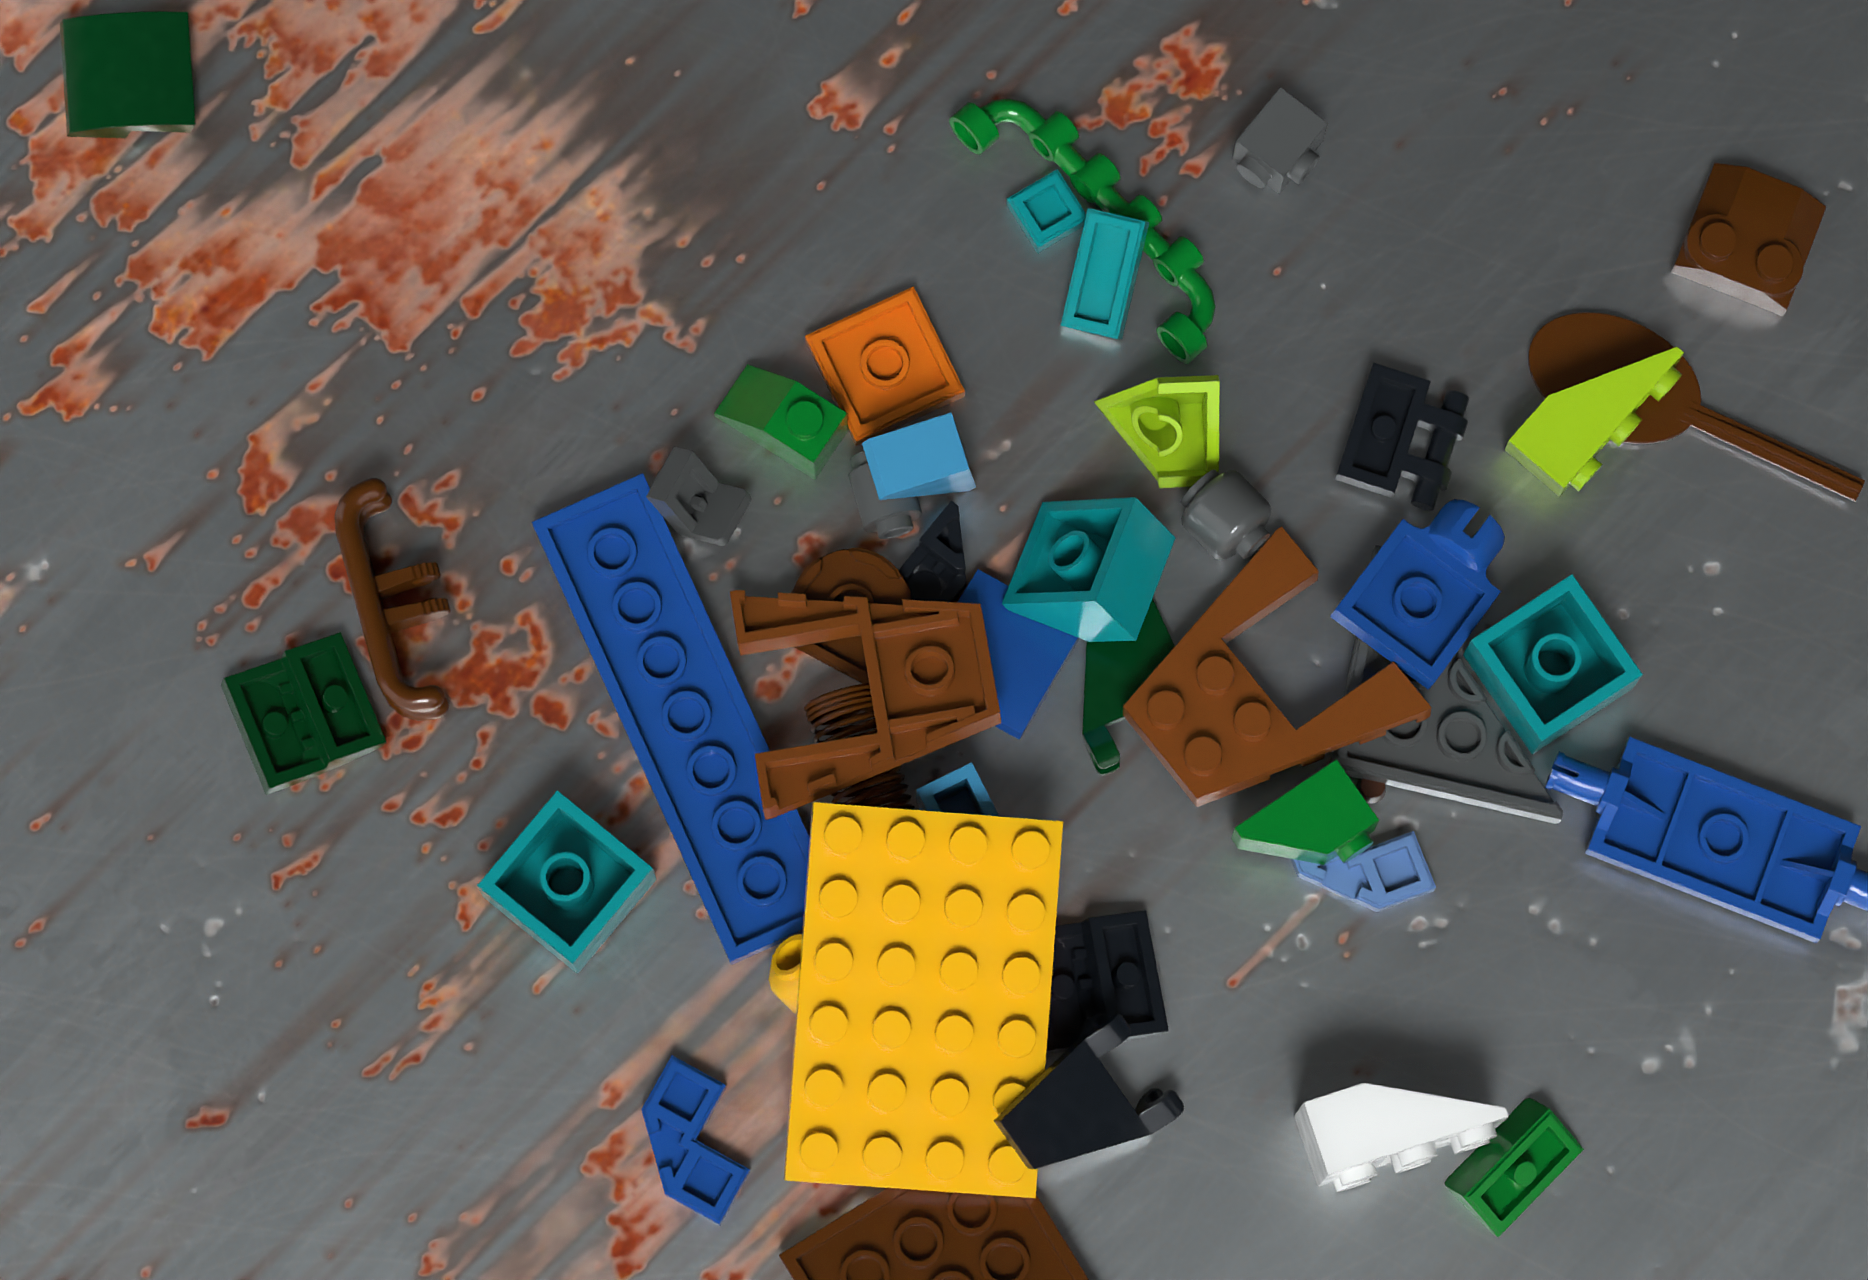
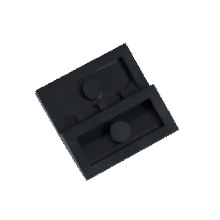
[1046,910,1169,1054]

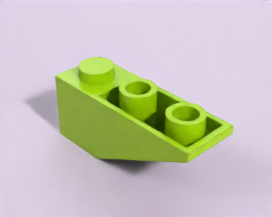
[1505,347,1684,497]

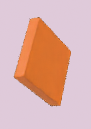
[805,286,965,446]

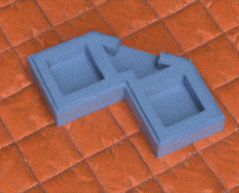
[1291,831,1436,912]

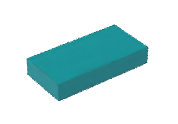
[1061,208,1149,340]

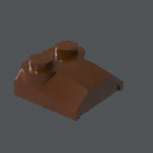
[1671,163,1826,316]

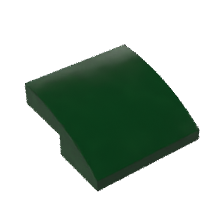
[60,11,196,138]
[221,632,386,795]

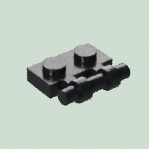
[1335,362,1469,511]

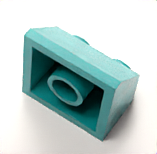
[1002,497,1176,642]

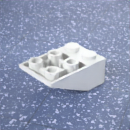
[1294,1083,1509,1192]

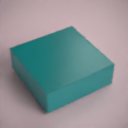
[1006,169,1086,254]

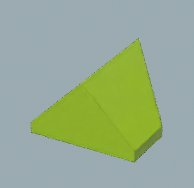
[1094,375,1220,488]

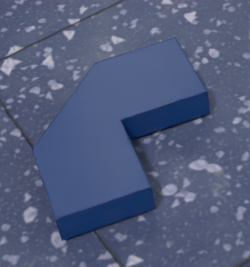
[641,1055,751,1226]

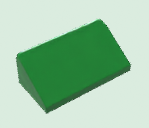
[1444,1098,1584,1238]

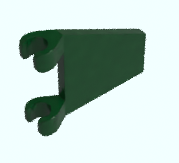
[1082,598,1175,776]

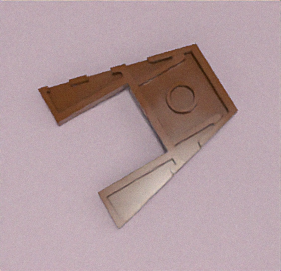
[1123,526,1432,807]
[730,590,1001,820]

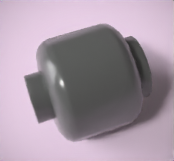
[1180,469,1271,560]

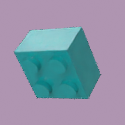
[1463,574,1643,755]
[477,790,657,974]

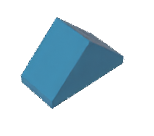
[862,412,976,500]

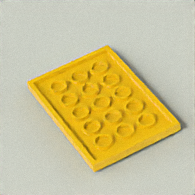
[783,802,1063,1198]

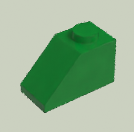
[714,364,848,480]
[1231,759,1379,865]

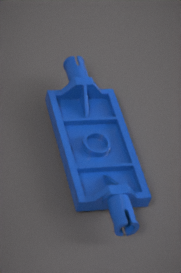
[1545,737,1868,943]

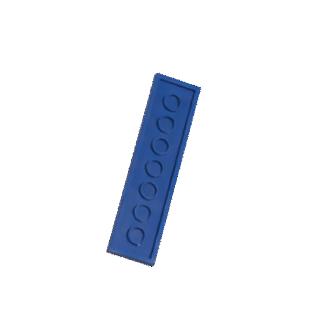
[532,473,810,965]

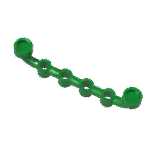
[949,98,1216,364]

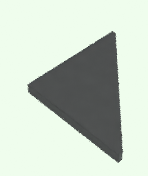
[1330,545,1563,824]

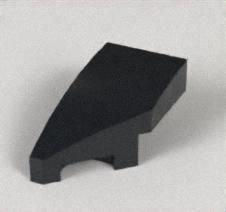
[899,500,966,602]

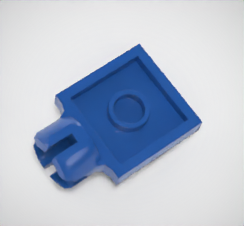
[1330,499,1505,690]

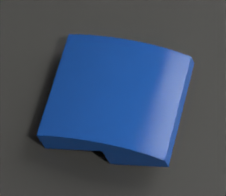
[957,569,1080,740]

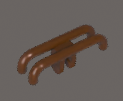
[334,478,451,721]

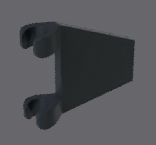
[994,1012,1184,1169]

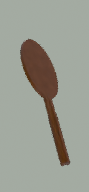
[1528,312,1865,502]

